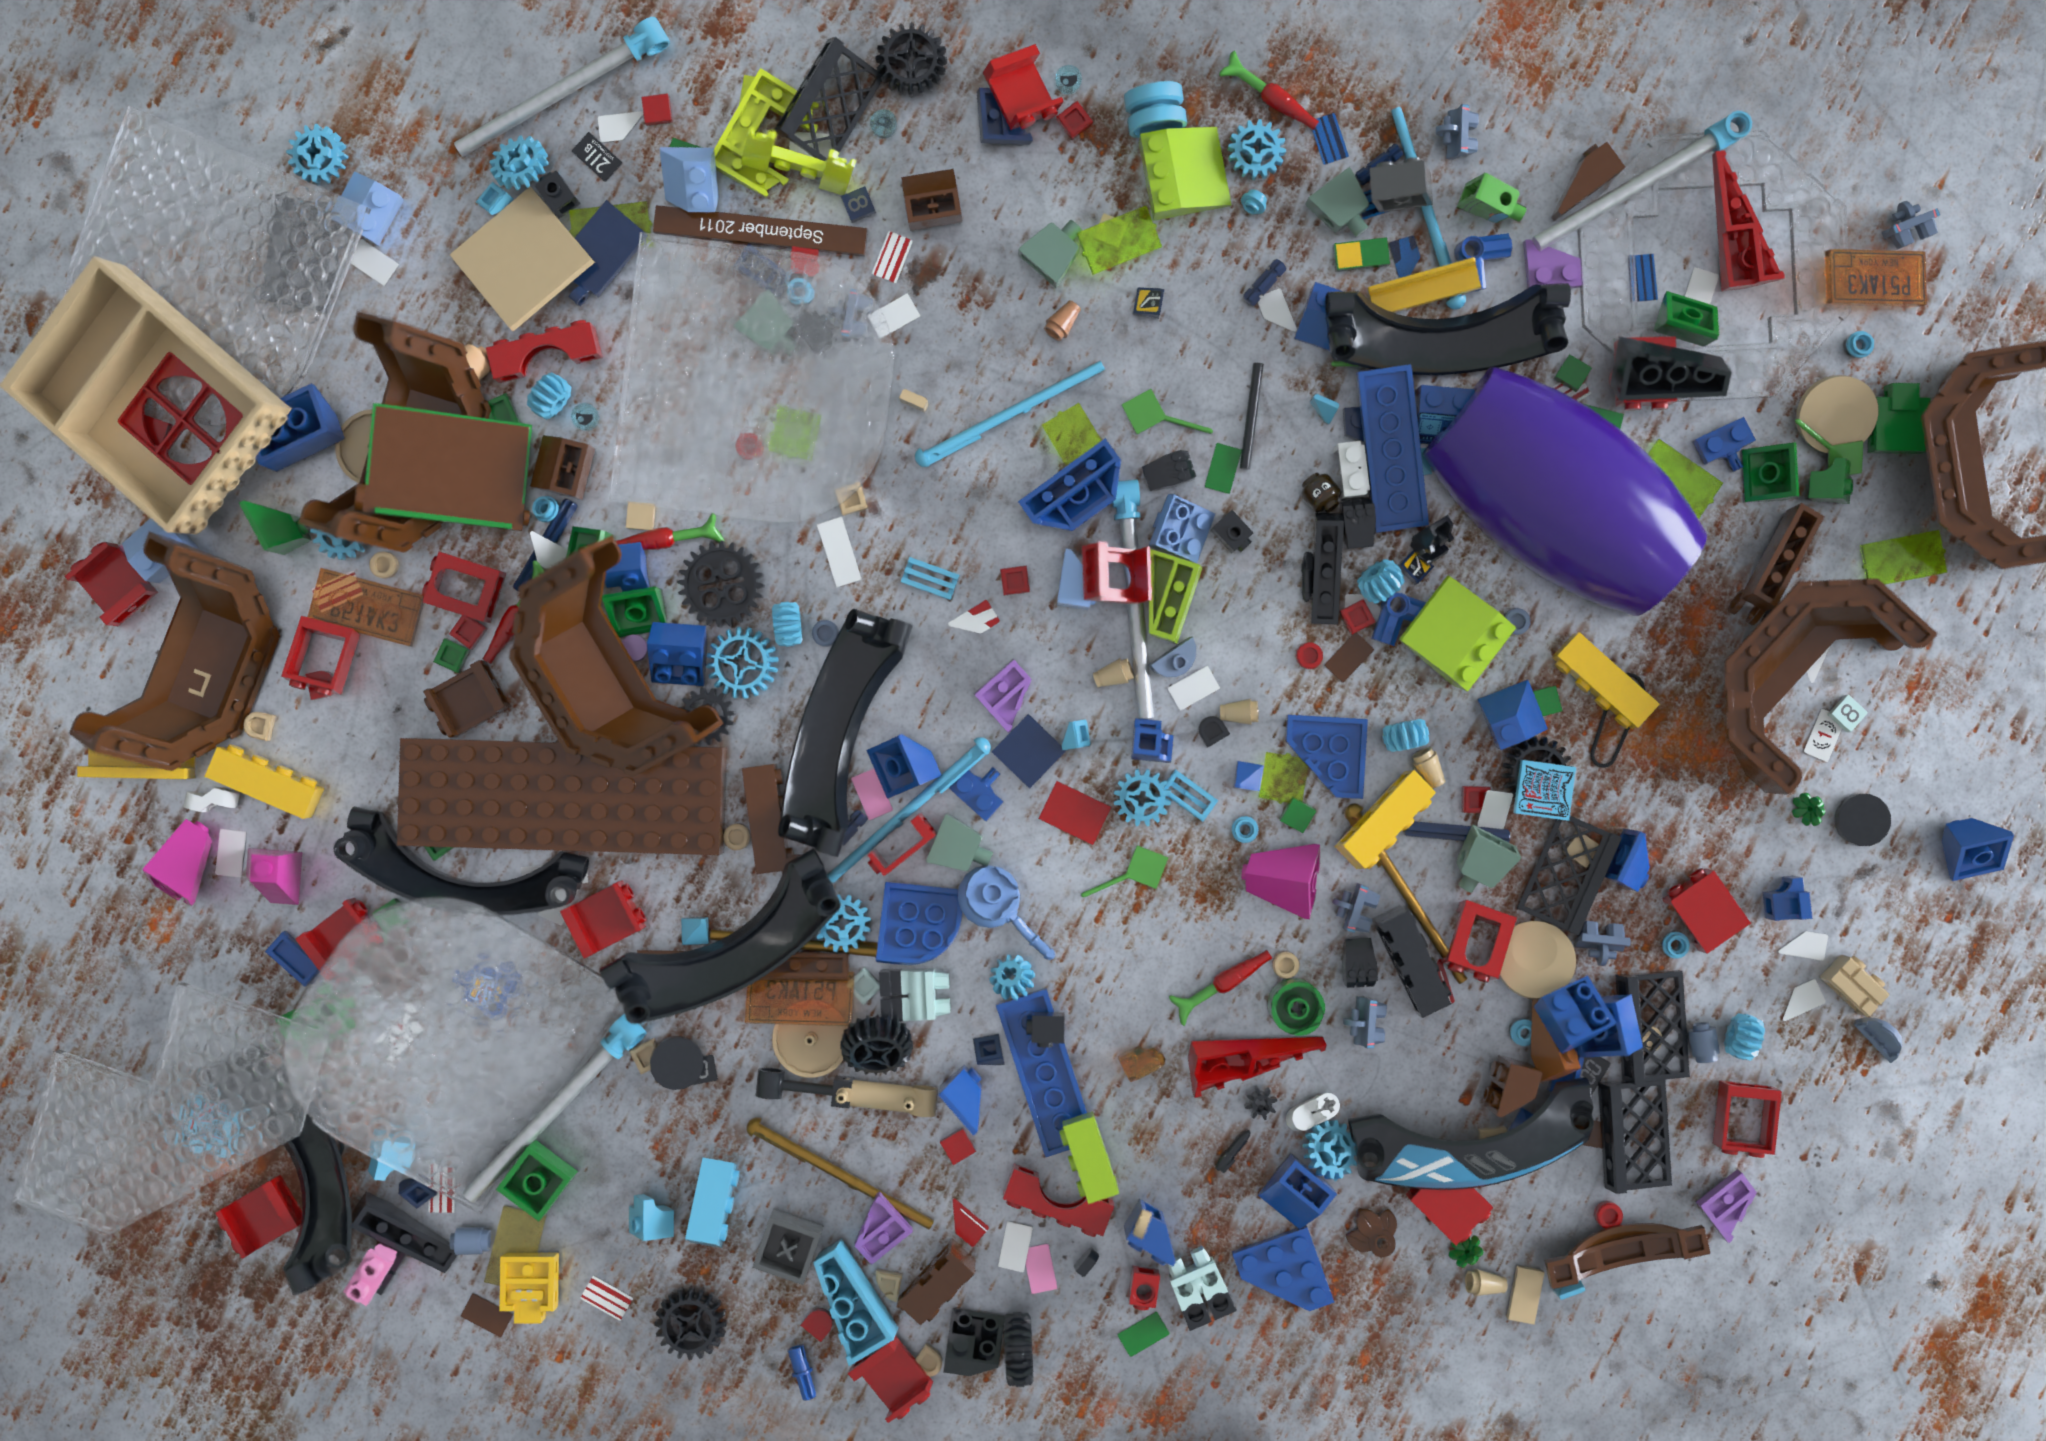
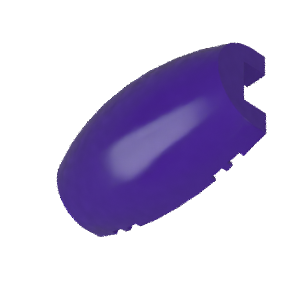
[1422,367,1707,616]

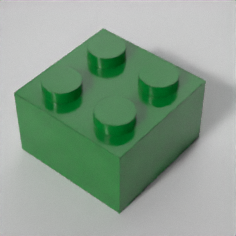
[496,1140,578,1222]

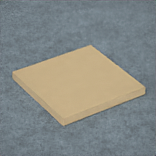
[450,186,595,331]

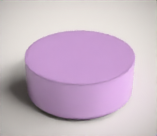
[622,635,648,661]

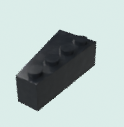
[1610,336,1732,400]
[1372,905,1451,1018]

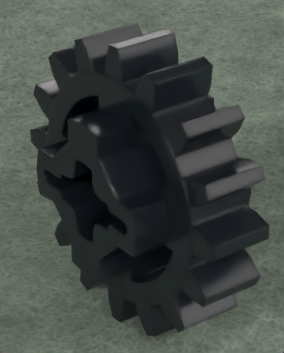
[679,688,736,745]

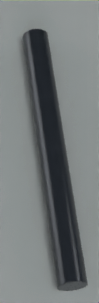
[1240,362,1264,470]

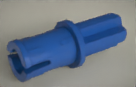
[787,1344,816,1401]

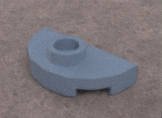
[1148,637,1196,677]
[1854,1017,1903,1063]

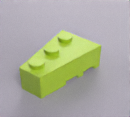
[1149,549,1202,644]
[1059,1111,1119,1204]

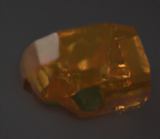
[1118,1046,1166,1082]

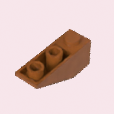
[1531,999,1581,1081]

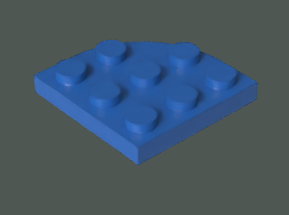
[876,882,963,965]

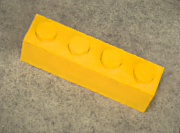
[1551,632,1660,729]
[204,744,325,819]
[1334,770,1436,869]

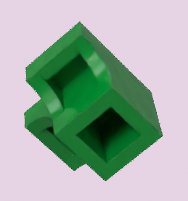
[1808,458,1853,504]

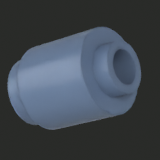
[1688,1022,1720,1063]
[450,1227,491,1255]

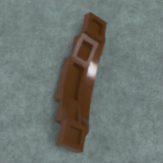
[1544,1223,1711,1289]

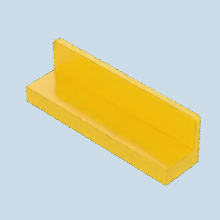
[1367,257,1481,313]
[77,749,196,779]

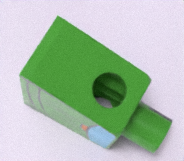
[1456,172,1526,223]

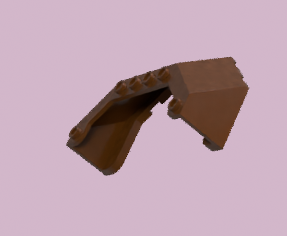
[299,311,492,553]
[1921,340,2046,569]
[69,531,280,771]
[509,536,724,777]
[1724,578,1938,795]

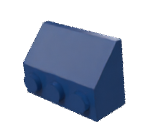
[256,383,345,472]

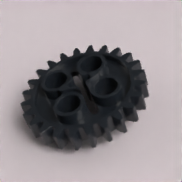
[677,540,765,628]

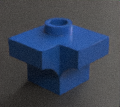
[605,542,650,592]
[1131,718,1174,763]
[1762,875,1813,921]

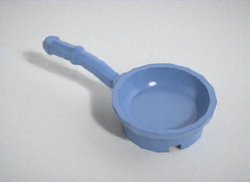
[957,865,1055,960]

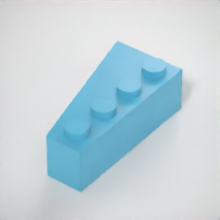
[813,1238,899,1366]

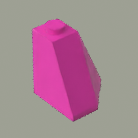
[142,819,212,906]
[1241,844,1321,919]
[246,848,303,905]

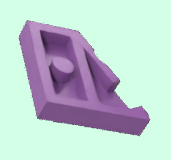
[1523,239,1584,288]
[974,659,1032,732]
[1696,1169,1757,1243]
[854,1191,913,1265]

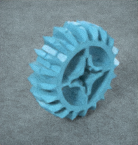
[706,627,779,699]

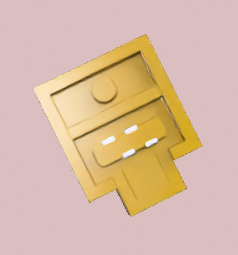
[499,1252,559,1324]

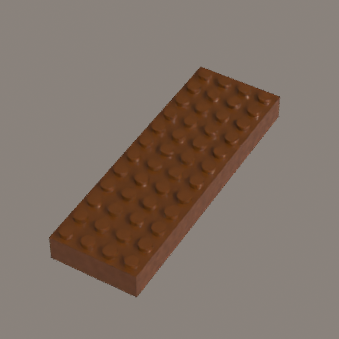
[397,738,727,855]

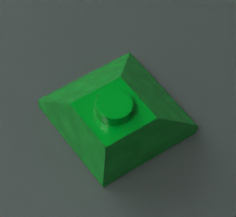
[239,500,312,555]

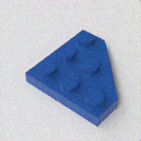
[1285,715,1368,799]
[1231,1225,1334,1311]

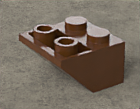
[901,169,962,231]
[530,435,595,500]
[1483,1055,1543,1117]

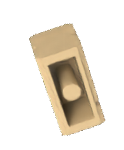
[1820,955,1889,1017]

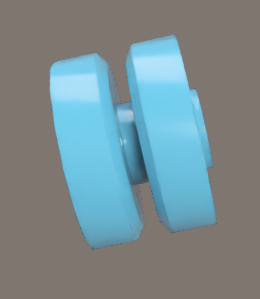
[1124,81,1187,138]

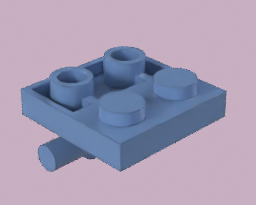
[1148,494,1215,563]

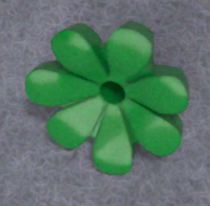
[1792,793,1825,826]
[1449,1235,1483,1268]

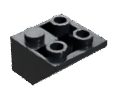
[943,1308,1005,1376]

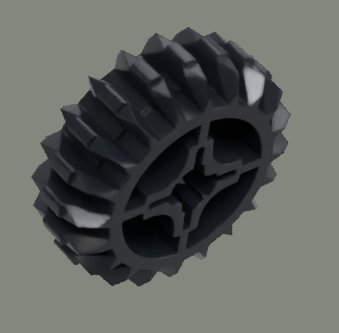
[875,22,948,98]
[1500,736,1574,798]
[840,1014,913,1076]
[654,1286,728,1361]
[1004,1312,1033,1387]

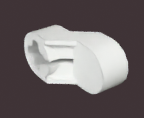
[183,787,240,812]
[1286,1093,1340,1131]

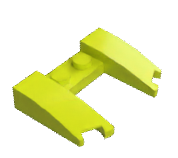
[714,68,819,197]
[741,127,856,195]

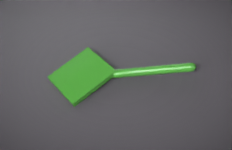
[1122,389,1213,434]
[1795,419,1863,475]
[1081,845,1168,898]

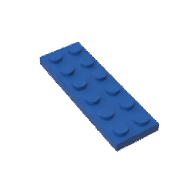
[1356,364,1429,533]
[996,988,1087,1158]

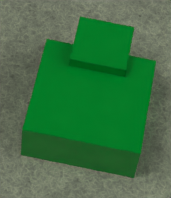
[1867,383,1931,454]

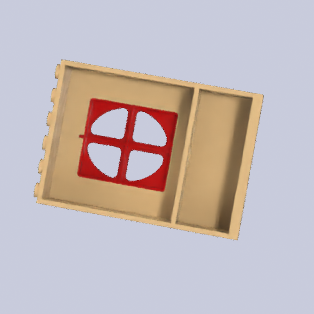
[0,256,291,534]

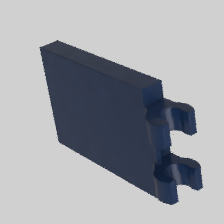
[568,200,649,307]

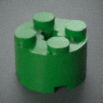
[1268,978,1326,1036]

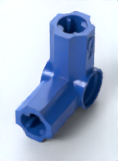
[1454,233,1512,292]
[1371,593,1427,646]

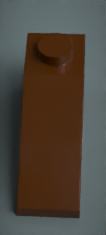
[1551,142,1626,221]

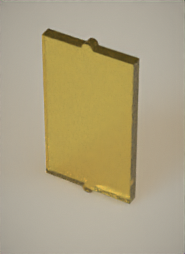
[484,1205,547,1286]

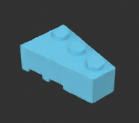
[685,1158,740,1248]

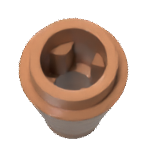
[1044,300,1081,341]

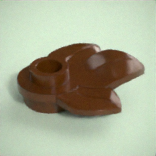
[1346,1208,1397,1257]

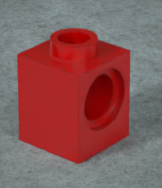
[1128,1265,1160,1310]

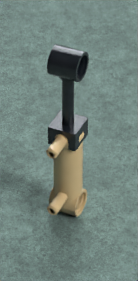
[755,1067,938,1117]

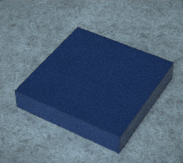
[992,714,1066,789]

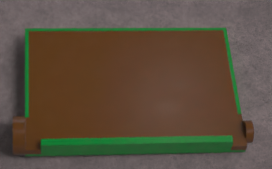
[354,403,532,531]

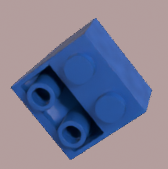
[647,622,708,686]
[1533,976,1617,1054]
[1258,1154,1337,1229]
[1124,1199,1176,1267]

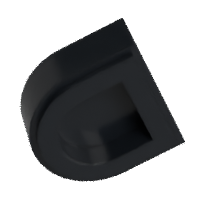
[1198,716,1230,748]
[1074,1248,1099,1277]

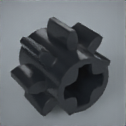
[1244,1085,1278,1120]

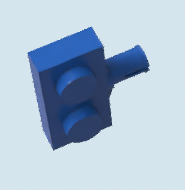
[1693,417,1756,472]
[949,766,1004,822]

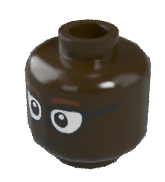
[1301,472,1341,513]

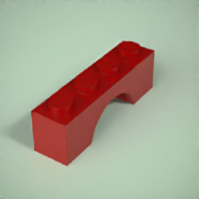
[486,320,603,383]
[1003,1163,1114,1237]

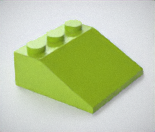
[1138,127,1232,221]
[1399,575,1516,692]

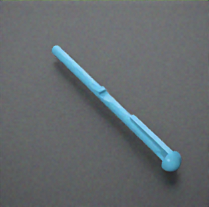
[1391,107,1466,310]
[915,361,1105,467]
[828,737,991,883]

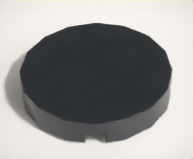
[1835,794,1891,846]
[650,1036,704,1090]

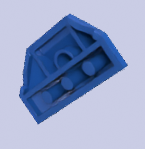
[1018,438,1121,531]

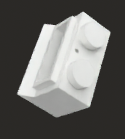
[1333,441,1370,500]

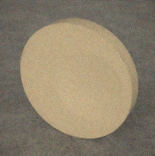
[1796,375,1878,453]
[335,409,372,483]
[1500,921,1576,1000]
[772,999,848,1078]

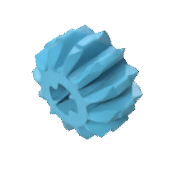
[527,372,572,420]
[1357,559,1405,604]
[772,601,803,647]
[1383,719,1430,752]
[989,954,1035,1001]
[1724,1013,1765,1061]

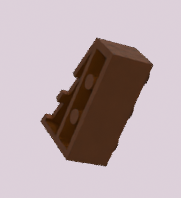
[897,1238,976,1326]

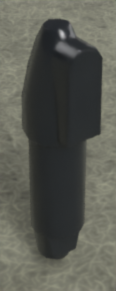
[1301,551,1313,602]
[1215,1130,1251,1173]

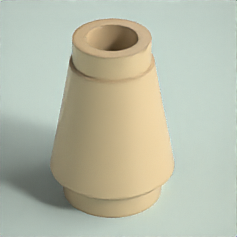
[1093,658,1134,688]
[1220,698,1259,725]
[1412,747,1446,788]
[1465,1269,1508,1296]

